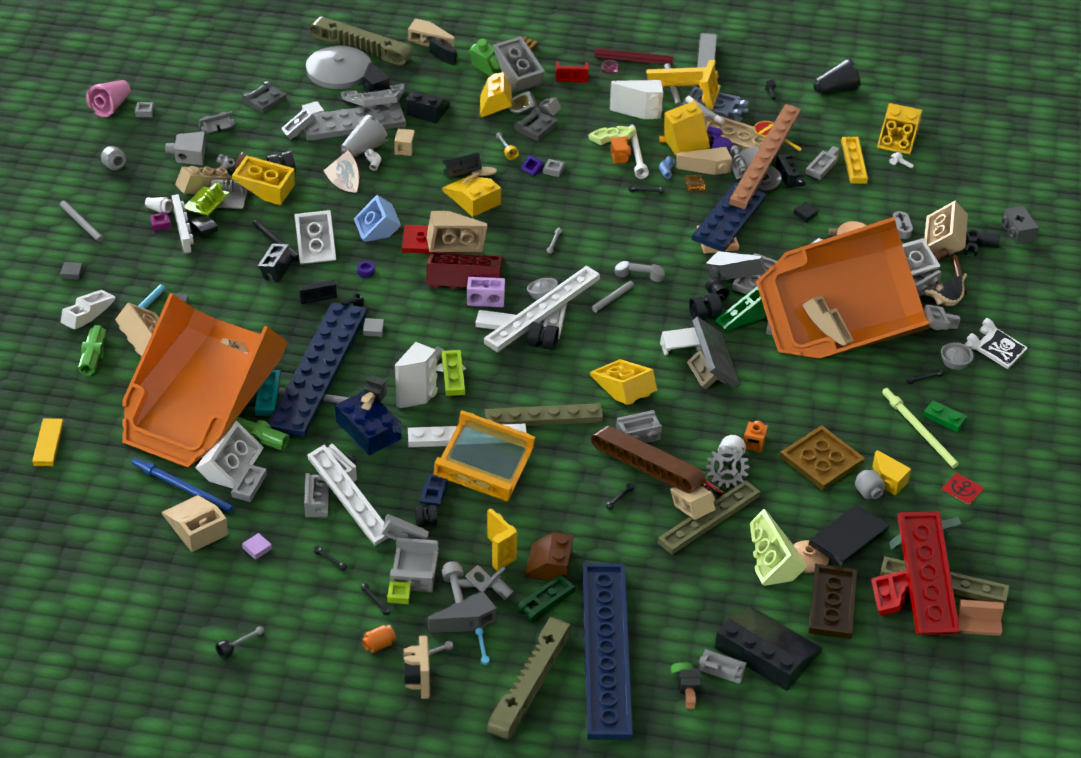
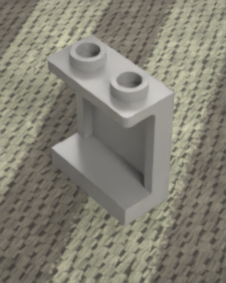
[390,538,438,592]

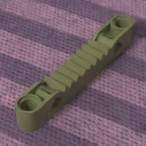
[309,17,413,66]
[487,617,572,740]

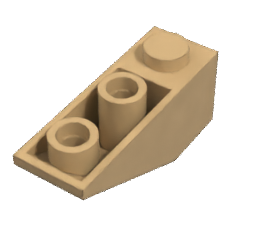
[175,166,233,194]

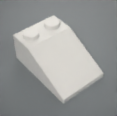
[610,80,663,119]
[295,210,336,265]

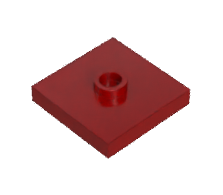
[402,225,431,254]

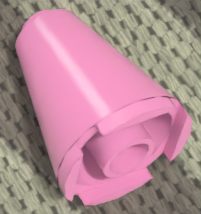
[86,80,131,117]

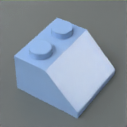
[354,195,401,242]

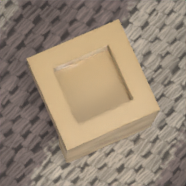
[394,129,414,156]

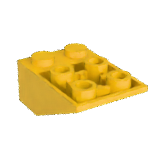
[877,103,922,155]

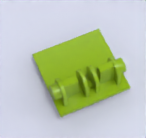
[185,183,229,216]

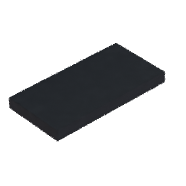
[808,504,890,566]

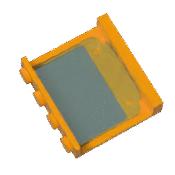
[433,410,535,502]

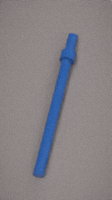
[132,457,234,513]

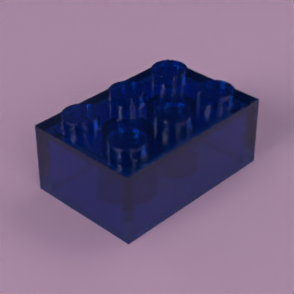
[335,391,402,455]

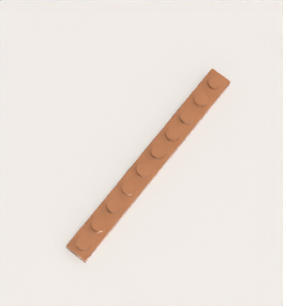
[729,104,801,209]

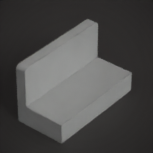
[382,514,429,540]

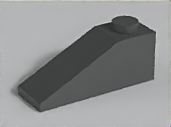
[706,251,766,280]

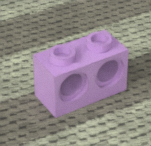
[467,277,505,307]

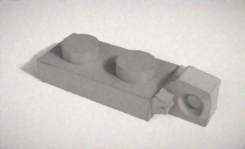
[805,146,839,180]

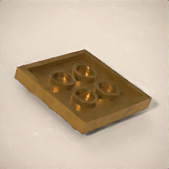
[780,425,865,491]

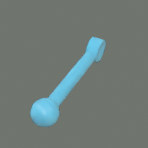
[475,627,490,665]

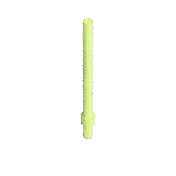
[882,388,959,468]

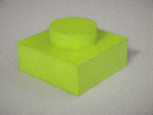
[387,581,411,604]

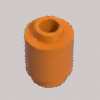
[362,625,396,653]

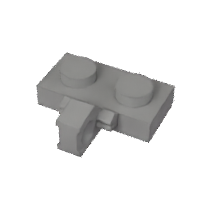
[924,304,960,330]

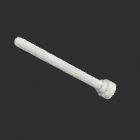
[629,125,649,179]

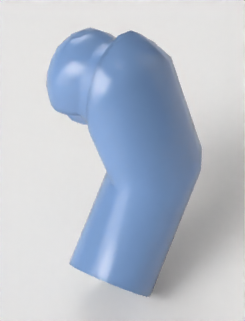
[659,156,675,179]

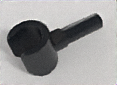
[765,79,776,100]
[341,293,364,307]

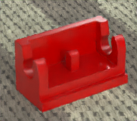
[556,62,589,82]

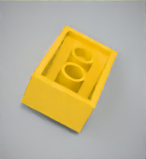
[232,156,295,205]
[442,175,501,217]
[590,359,657,405]

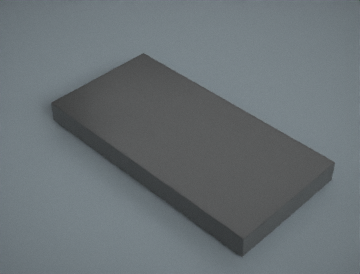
[693,317,740,388]

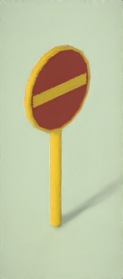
[754,121,801,151]

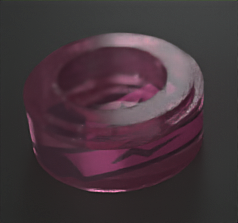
[602,60,618,74]

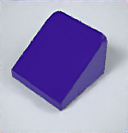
[520,155,545,176]

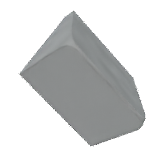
[537,98,561,116]

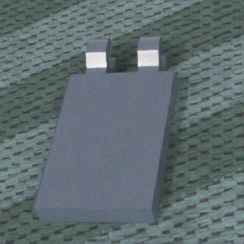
[682,87,749,122]

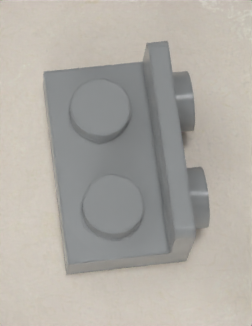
[913,270,942,297]

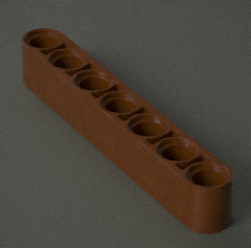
[591,425,706,493]

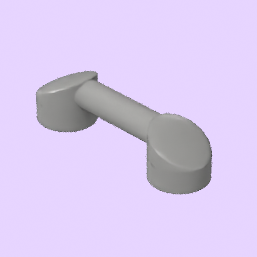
[614,261,665,282]

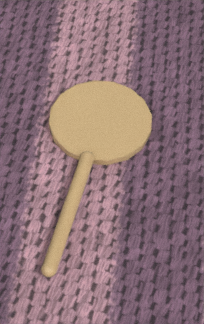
[462,167,497,184]

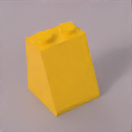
[664,101,710,157]

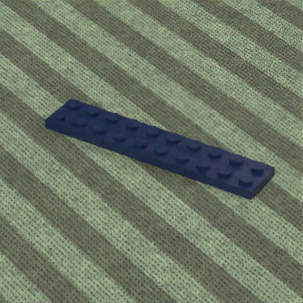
[268,303,367,437]
[583,563,633,740]

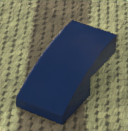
[420,473,448,506]

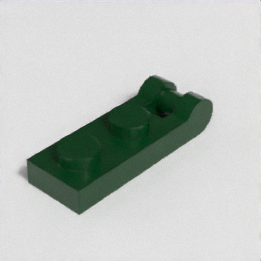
[517,574,575,623]

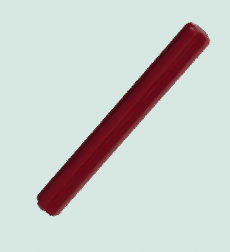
[594,48,673,65]

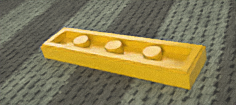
[841,137,868,184]

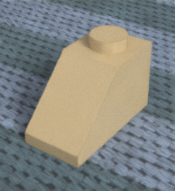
[670,486,715,520]

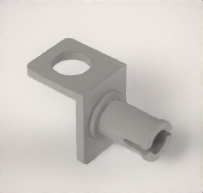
[466,565,513,601]

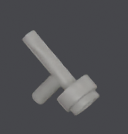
[442,561,475,603]

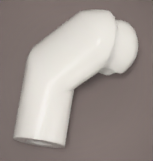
[365,149,381,171]

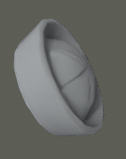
[527,278,558,300]
[941,342,974,370]

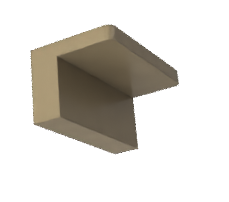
[687,350,726,390]

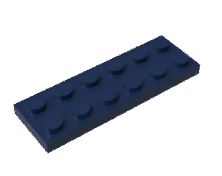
[692,182,766,252]

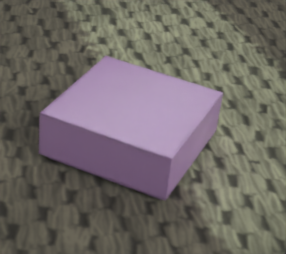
[242,533,272,560]

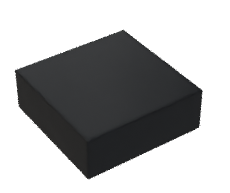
[793,202,819,222]

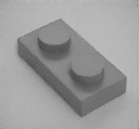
[281,107,316,140]
[231,464,267,502]

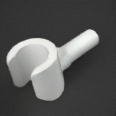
[889,152,914,169]

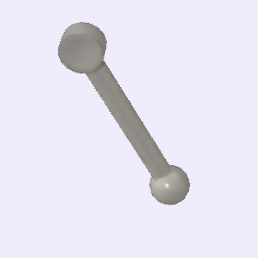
[547,228,562,254]
[429,641,453,655]

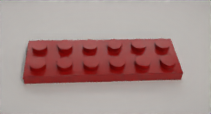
[897,512,960,636]

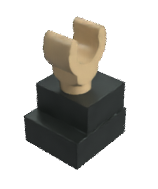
[361,375,387,410]

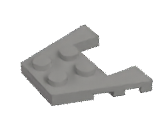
[341,84,405,108]

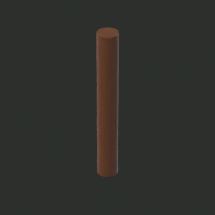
[951,255,967,296]

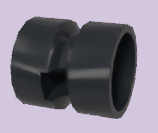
[266,151,296,173]
[689,293,722,320]
[528,322,559,350]

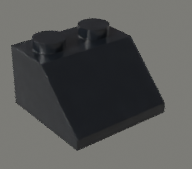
[406,90,451,123]

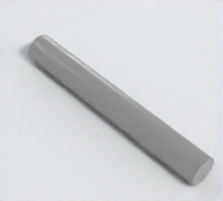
[592,281,634,312]

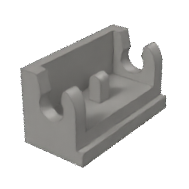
[304,473,329,517]

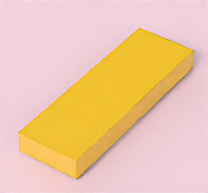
[32,418,64,466]

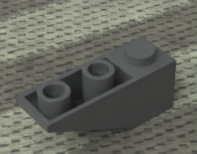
[428,591,497,633]

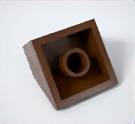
[525,532,574,580]

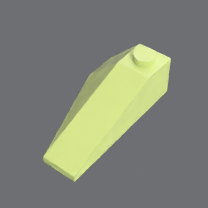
[750,509,808,586]

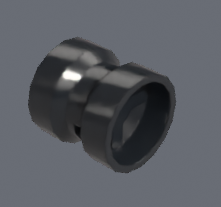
[705,277,729,302]
[415,505,437,526]

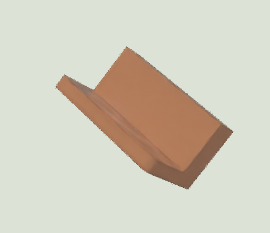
[957,600,1004,636]

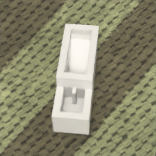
[61,290,115,330]

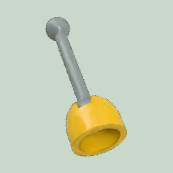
[496,132,519,160]

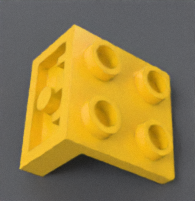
[487,509,518,571]

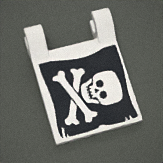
[964,318,1028,369]

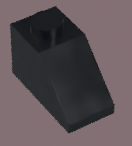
[363,62,390,93]

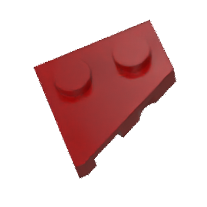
[871,570,909,616]

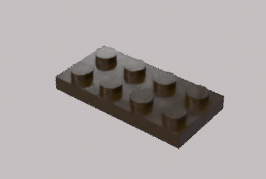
[808,564,857,639]

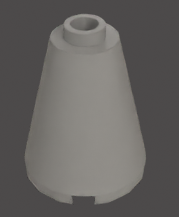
[341,114,388,158]

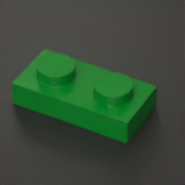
[923,400,967,433]

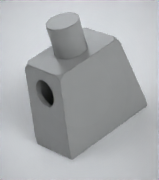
[165,132,206,165]

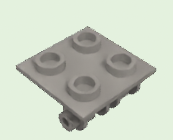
[730,145,759,180]
[211,179,248,209]

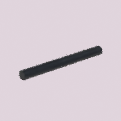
[253,219,299,261]

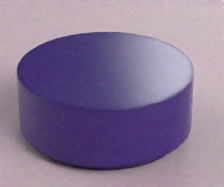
[357,261,375,278]

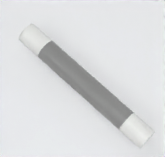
[685,96,725,125]

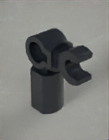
[964,230,1000,256]

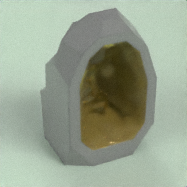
[508,91,537,114]

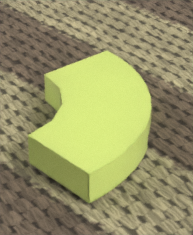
[588,126,636,145]

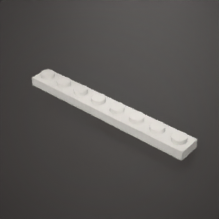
[484,266,600,352]

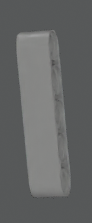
[697,33,717,68]

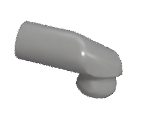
[217,154,235,170]

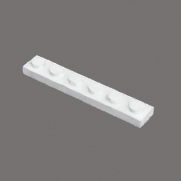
[408,424,526,447]
[307,444,389,546]

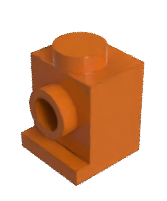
[610,137,631,164]
[744,421,768,453]

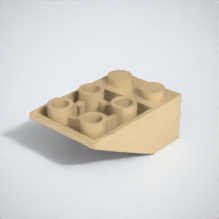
[162,495,228,552]

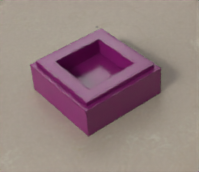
[150,212,171,231]

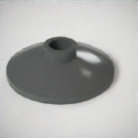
[757,166,781,191]

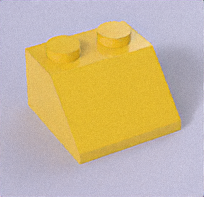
[480,72,512,117]

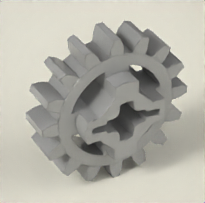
[706,445,749,490]

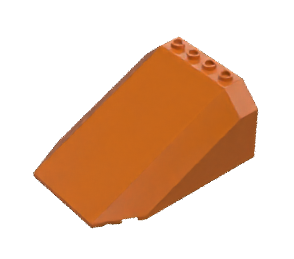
[756,217,930,359]
[123,293,288,468]

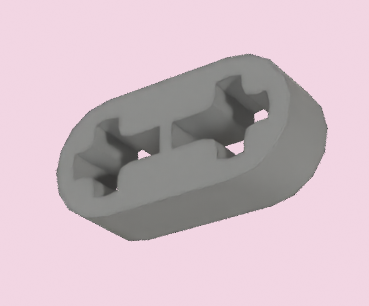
[893,211,913,239]

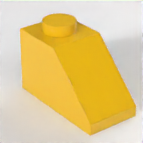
[873,450,911,496]

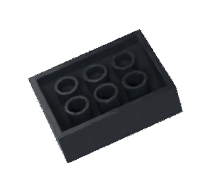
[715,606,823,691]

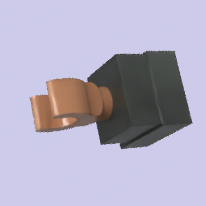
[678,669,700,709]

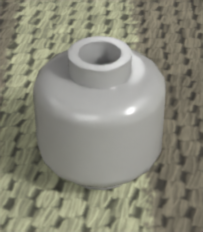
[101,146,126,171]
[855,470,885,500]

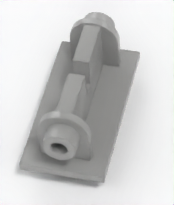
[199,111,235,135]
[699,649,746,684]

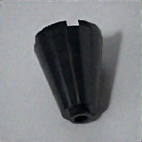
[813,58,861,95]

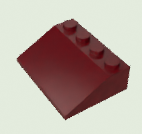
[426,252,503,289]

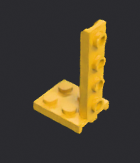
[646,60,720,110]

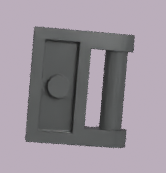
[242,81,287,114]
[514,108,558,141]

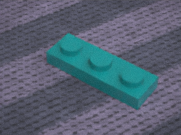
[255,370,281,416]

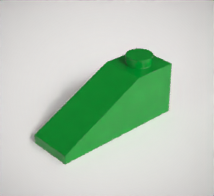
[716,287,767,331]

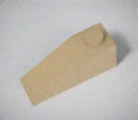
[408,19,454,48]
[676,147,732,175]

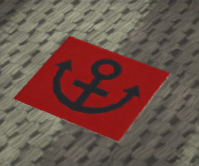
[941,473,984,505]

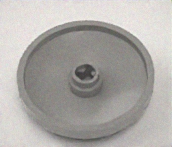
[306,46,371,89]

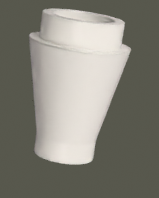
[145,197,173,213]

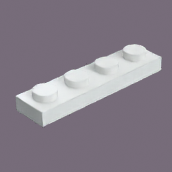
[172,194,194,253]

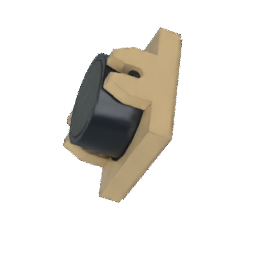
[403,636,430,699]

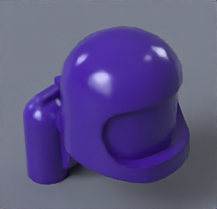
[707,126,733,154]

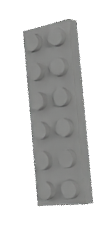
[304,102,406,141]

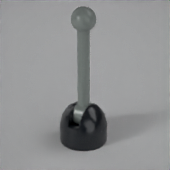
[215,626,264,659]

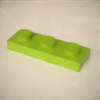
[442,350,465,396]

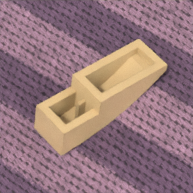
[802,295,854,346]

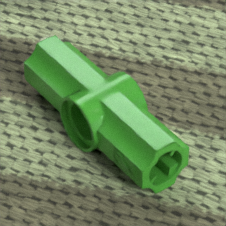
[78,325,107,376]
[234,417,290,450]

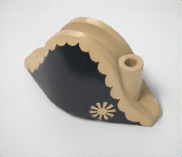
[923,273,967,306]

